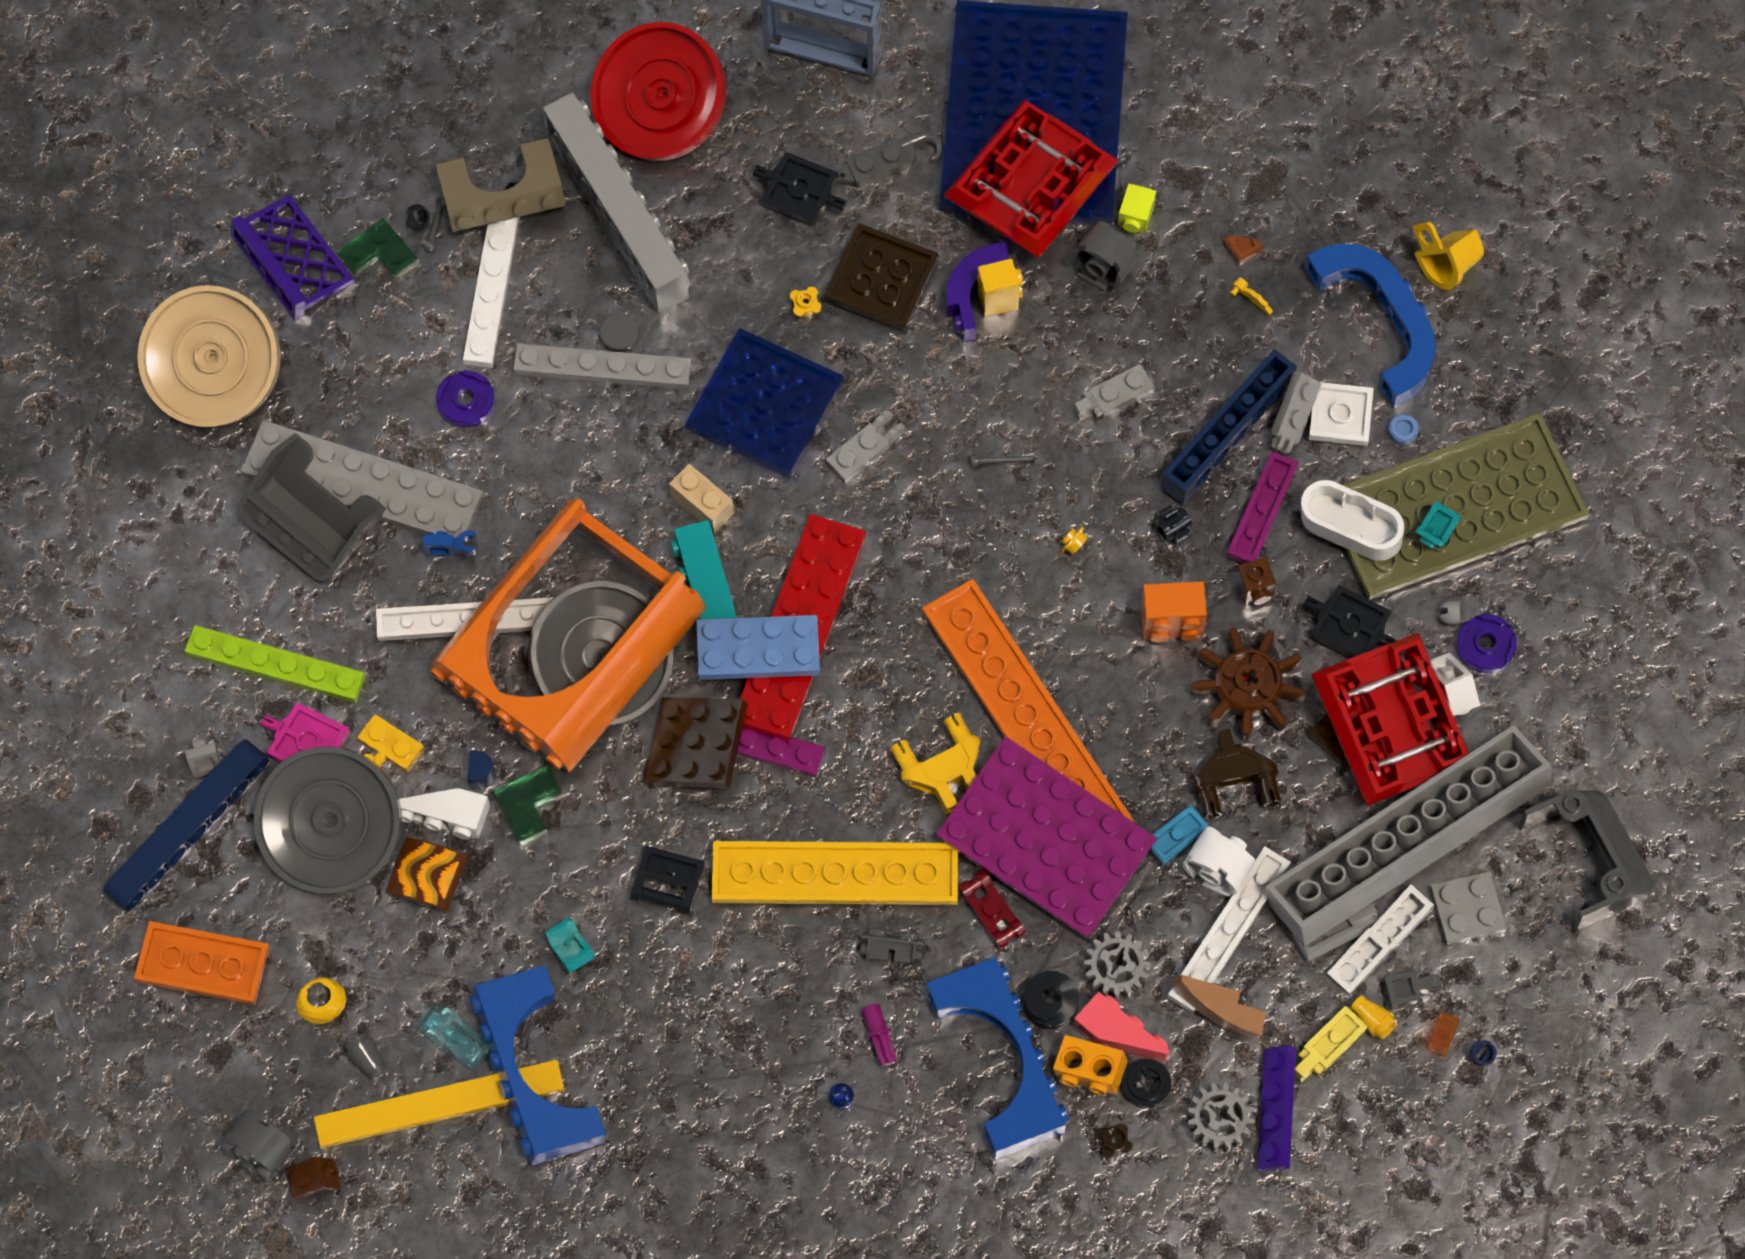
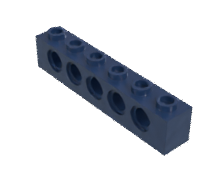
[1160,349,1297,505]

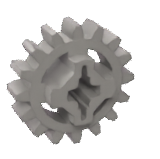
[1084,931,1151,1000]
[1187,1083,1255,1152]

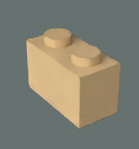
[669,464,734,534]

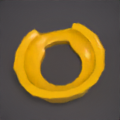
[296,977,346,1024]

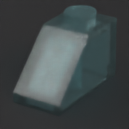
[416,1004,490,1072]

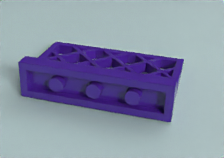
[231,195,354,320]

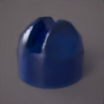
[829,1083,854,1110]

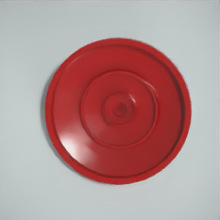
[590,22,727,161]

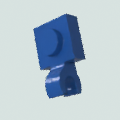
[423,530,476,557]

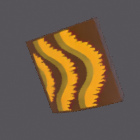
[386,837,468,912]

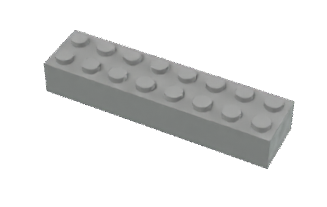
[543,92,691,314]

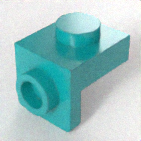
[1415,501,1462,549]
[545,917,596,973]

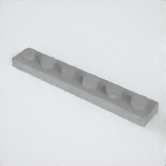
[513,343,692,390]

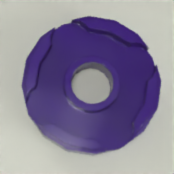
[436,370,495,428]
[1456,614,1517,674]

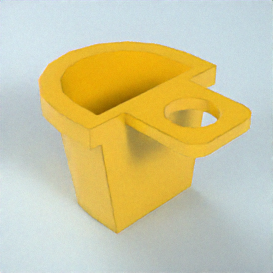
[1413,222,1484,290]

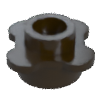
[1098,1123,1133,1158]

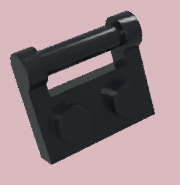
[631,846,705,915]

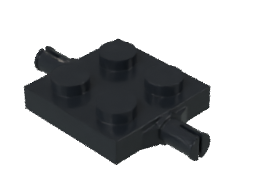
[753,151,847,226]
[1303,584,1398,658]

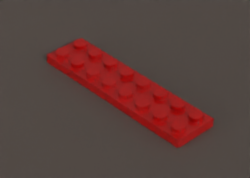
[740,514,866,742]

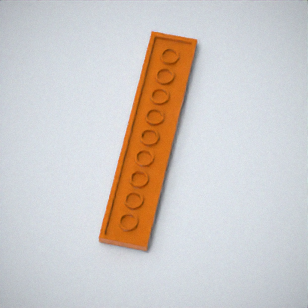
[922,579,1134,822]

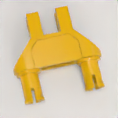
[890,713,981,816]

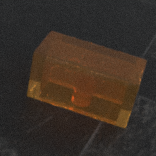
[1427,1011,1461,1058]

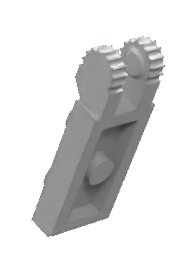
[826,410,906,483]

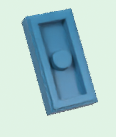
[1150,805,1209,867]

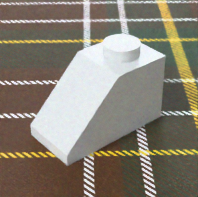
[1431,652,1480,716]

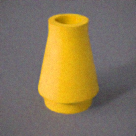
[1351,995,1397,1039]

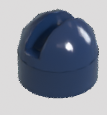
[1469,1040,1497,1066]

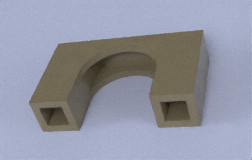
[436,138,566,232]

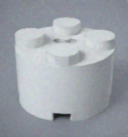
[1183,826,1255,896]

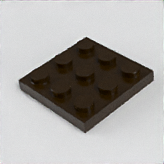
[824,223,939,331]
[645,697,748,788]

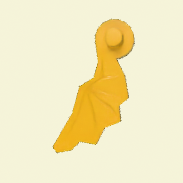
[1230,277,1273,315]

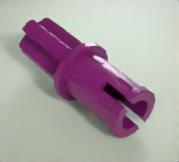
[861,1004,897,1066]

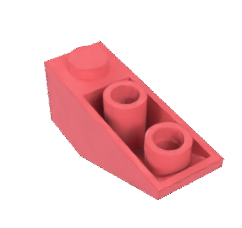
[1074,992,1170,1062]

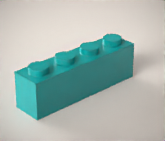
[671,520,737,633]

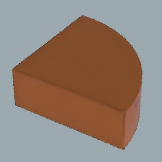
[1223,235,1264,265]

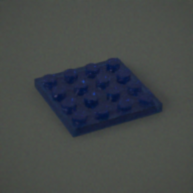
[685,328,844,477]

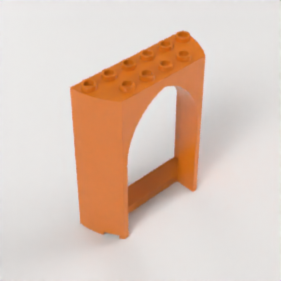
[429,498,706,773]

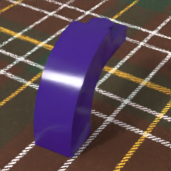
[946,242,1009,342]

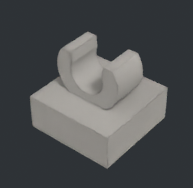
[185,738,221,779]

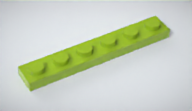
[184,625,366,703]

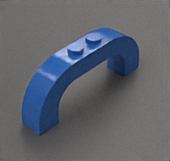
[1305,244,1436,408]

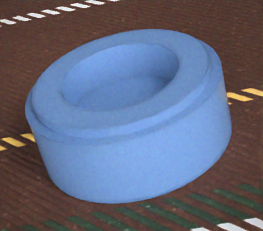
[1388,414,1419,446]

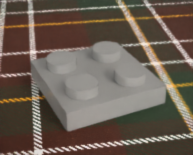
[1430,872,1507,945]

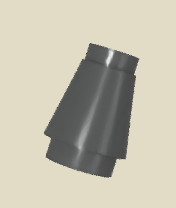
[345,1032,387,1080]

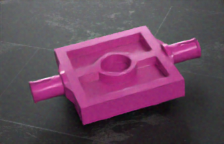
[260,702,350,763]

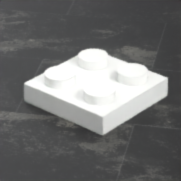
[1309,382,1374,446]

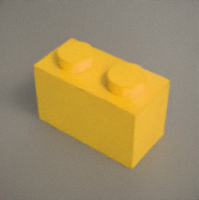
[977,259,1023,317]

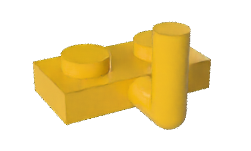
[357,714,425,773]

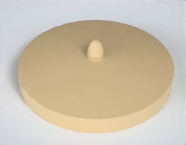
[137,285,280,428]

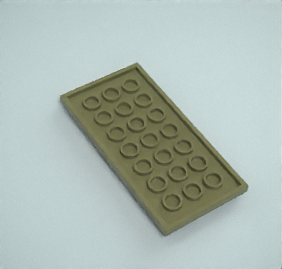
[1343,413,1589,600]

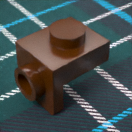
[1238,557,1276,605]
[286,1156,340,1200]

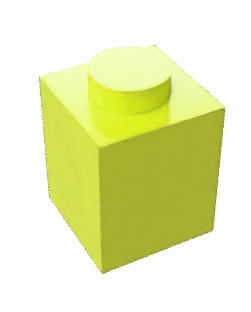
[1118,183,1157,234]

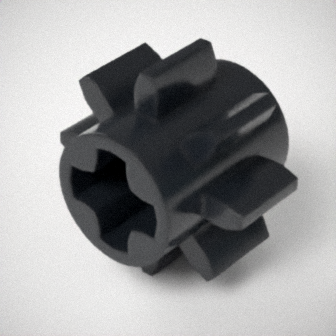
[1155,505,1193,544]

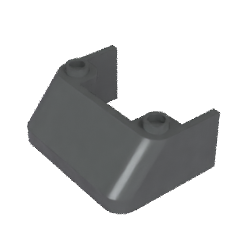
[1519,790,1654,931]

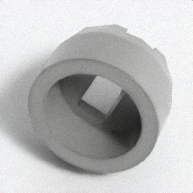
[1439,601,1460,625]

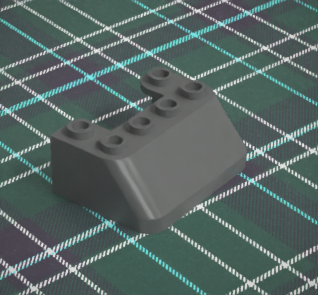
[237,433,387,581]

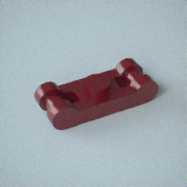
[958,870,1027,950]

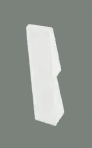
[1327,884,1435,994]

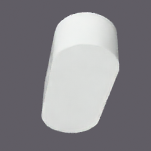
[1301,480,1404,561]

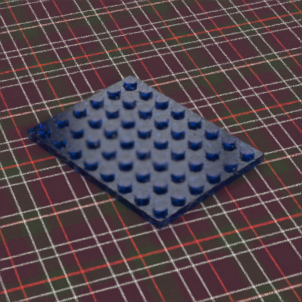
[939,0,1128,222]

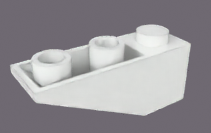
[399,788,490,840]

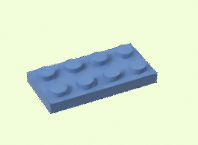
[697,615,820,680]

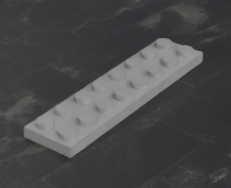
[241,420,484,538]

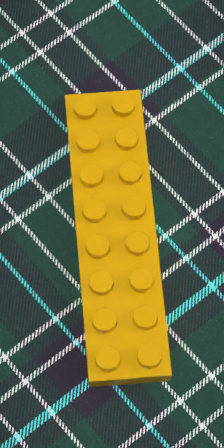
[712,841,958,905]

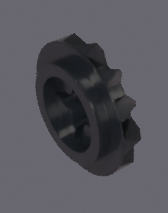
[1121,1058,1171,1108]

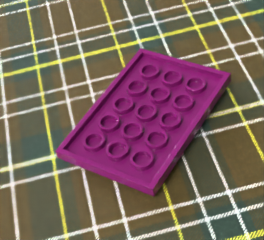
[936,736,1157,940]

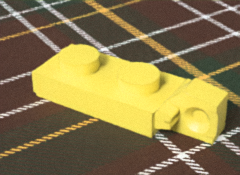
[1295,1006,1368,1083]

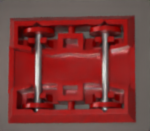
[944,99,1118,259]
[1311,633,1470,806]

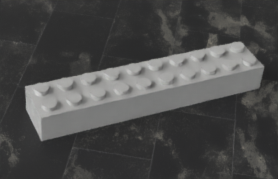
[1266,725,1552,947]

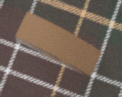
[1172,975,1266,1039]

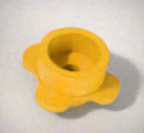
[790,287,822,317]
[1060,526,1088,555]

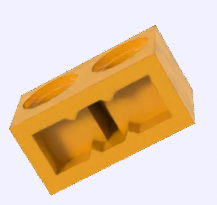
[1053,1035,1128,1096]

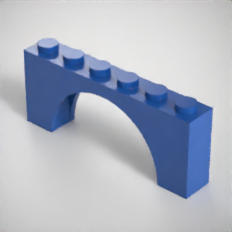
[927,957,1069,1160]
[469,965,606,1165]

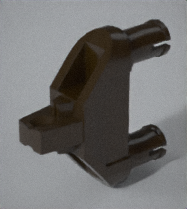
[1192,729,1282,820]

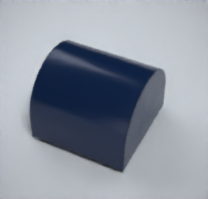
[467,751,495,790]

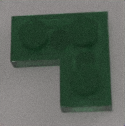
[337,218,419,280]
[494,765,562,846]

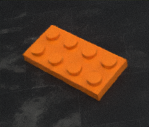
[134,921,270,1005]

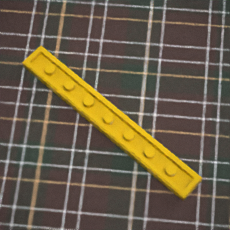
[314,1060,565,1149]

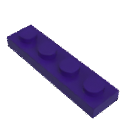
[1258,1045,1296,1172]

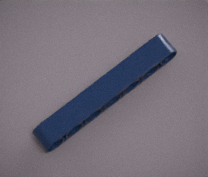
[103,739,270,912]

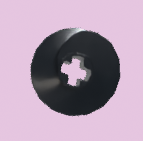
[1024,971,1079,1030]

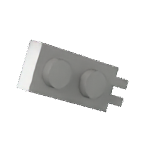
[1271,371,1322,454]

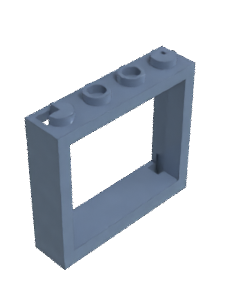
[761,0,882,77]

